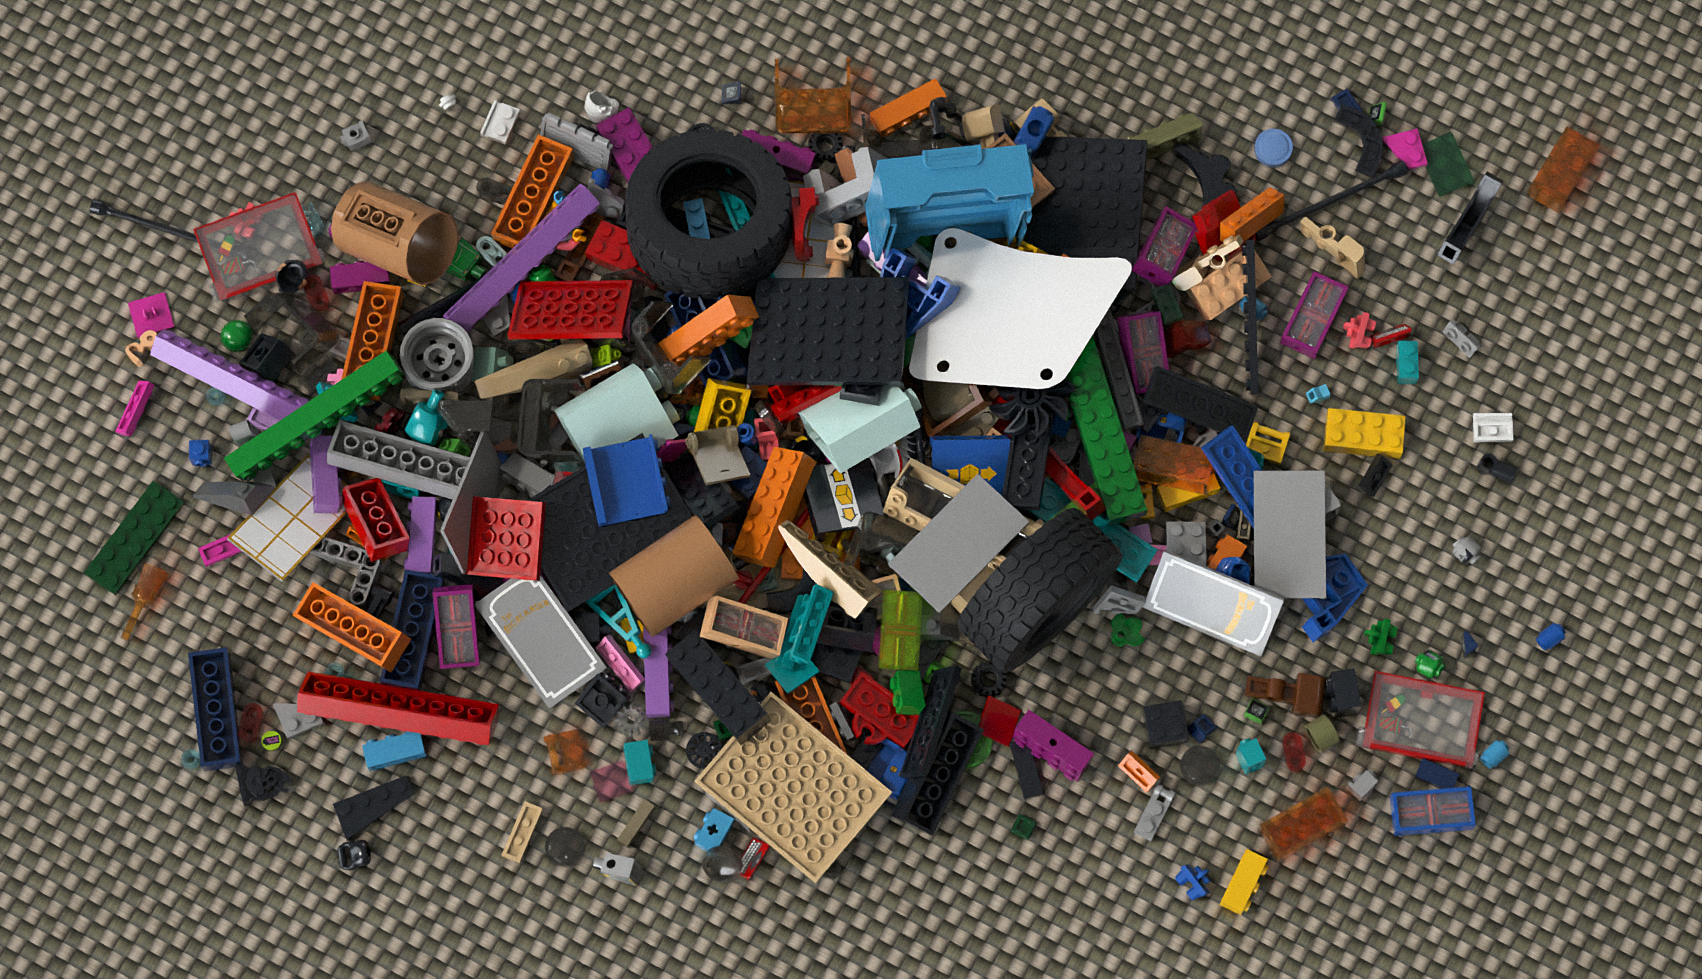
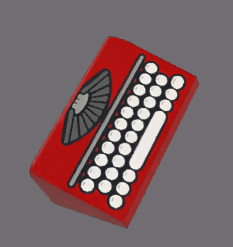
[1370,324,1412,348]
[733,837,770,881]

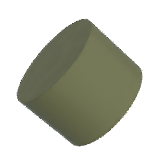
[1304,715,1340,753]

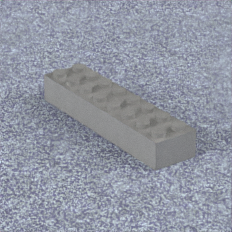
[327,420,470,499]

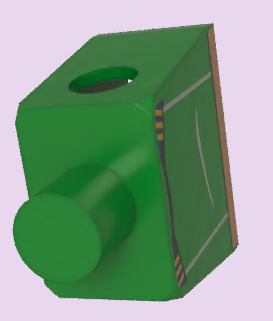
[445,235,487,281]

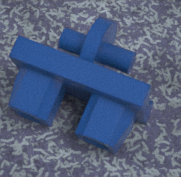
[1175,864,1210,900]

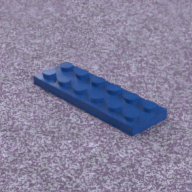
[1201,425,1262,529]

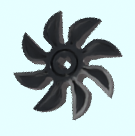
[989,368,1077,439]

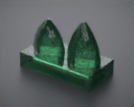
[1150,284,1183,325]

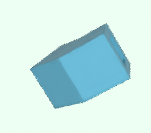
[1306,384,1331,404]

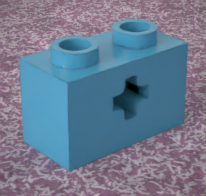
[693,808,735,856]

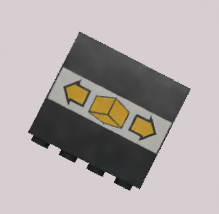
[803,458,889,542]

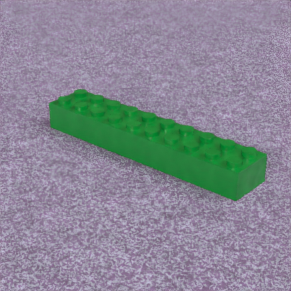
[1064,335,1147,526]
[224,351,405,482]

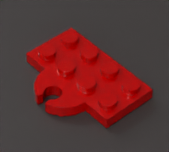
[839,672,919,749]

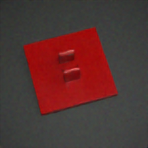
[978,696,1021,747]

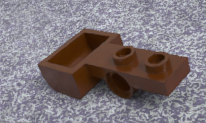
[1244,673,1326,718]

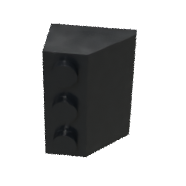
[816,601,878,652]

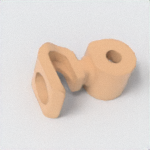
[126,330,157,367]

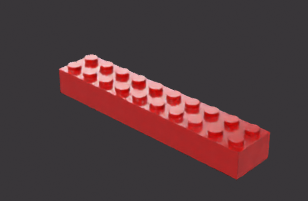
[297,672,499,745]

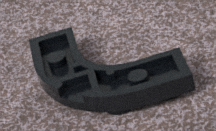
[1334,104,1383,178]
[766,567,817,613]

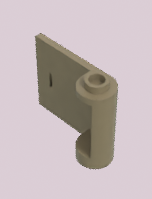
[922,361,970,423]
[686,425,750,485]

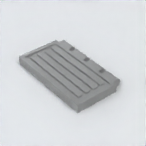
[540,112,613,171]

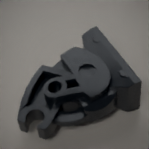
[235,764,293,807]

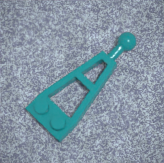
[586,585,652,659]

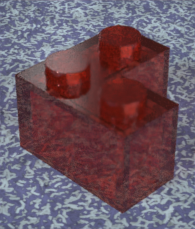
[1163,319,1212,358]

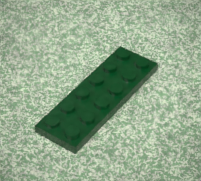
[84,481,185,596]

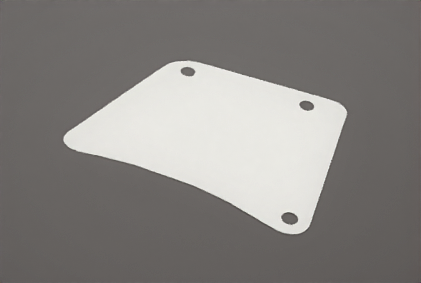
[909,228,1132,389]

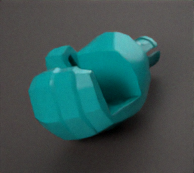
[405,389,448,446]

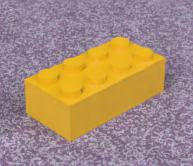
[689,378,751,455]
[1323,408,1406,459]

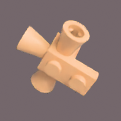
[824,223,854,278]

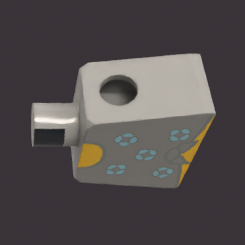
[593,853,643,886]

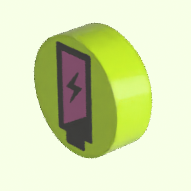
[261,731,282,751]

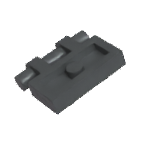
[830,702,860,741]

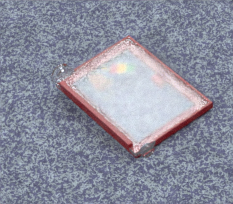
[193,192,325,303]
[1355,671,1485,769]

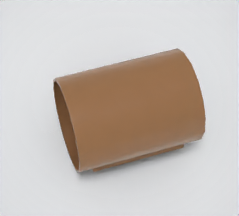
[331,181,459,285]
[609,515,739,637]

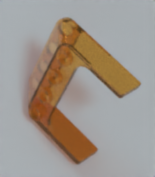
[775,57,851,134]

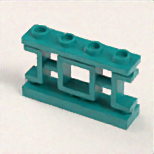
[775,584,833,672]

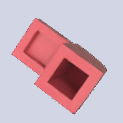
[754,416,780,463]

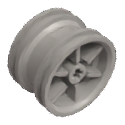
[400,318,474,396]

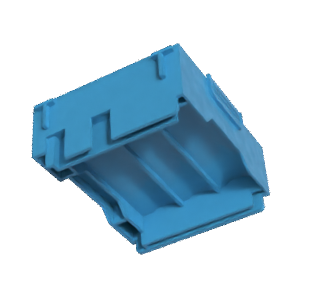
[865,144,1034,262]

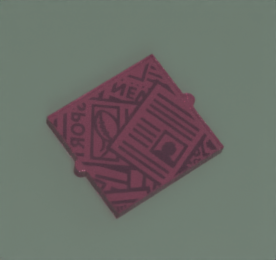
[590,761,633,802]

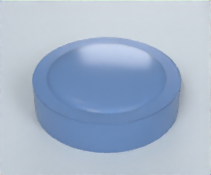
[1254,129,1293,167]

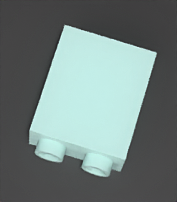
[554,363,680,466]
[798,382,922,473]

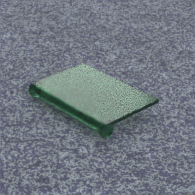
[1422,132,1475,197]

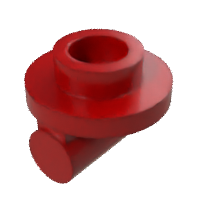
[734,570,753,590]

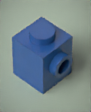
[189,440,212,467]

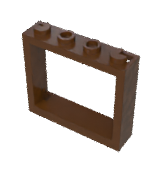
[902,364,993,437]

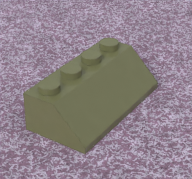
[1126,113,1203,161]

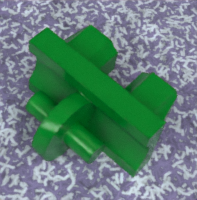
[1364,618,1398,656]

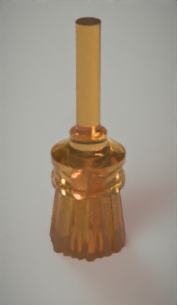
[121,563,168,641]

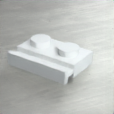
[480,100,520,145]
[1473,413,1513,442]

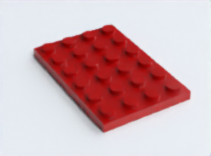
[508,280,634,340]

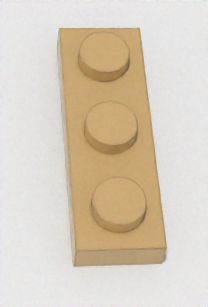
[501,801,543,864]

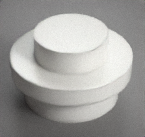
[439,94,457,110]

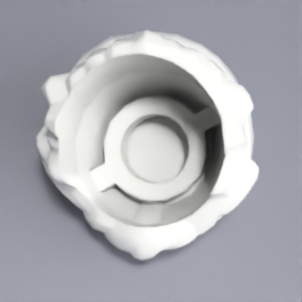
[584,91,619,123]

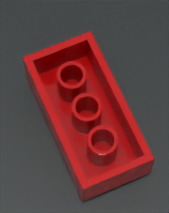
[585,220,658,290]
[342,478,410,562]

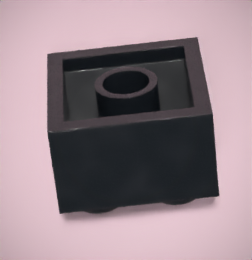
[239,333,295,382]

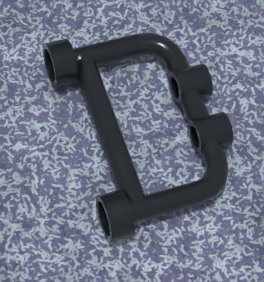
[929,97,973,147]

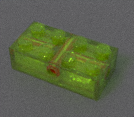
[878,590,923,671]

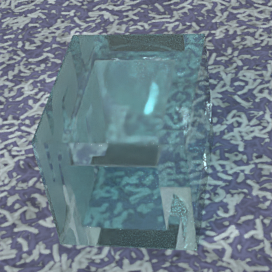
[553,452,582,473]

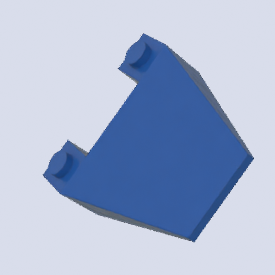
[880,247,961,339]
[1302,553,1368,643]

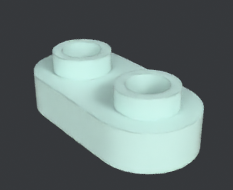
[476,236,507,267]

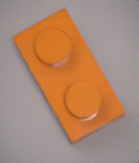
[1118,751,1160,793]

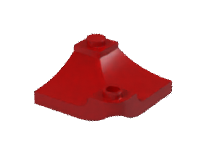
[791,187,819,262]
[1192,190,1256,267]

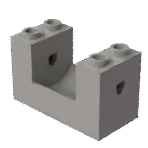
[803,147,887,227]

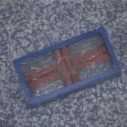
[1390,786,1476,836]

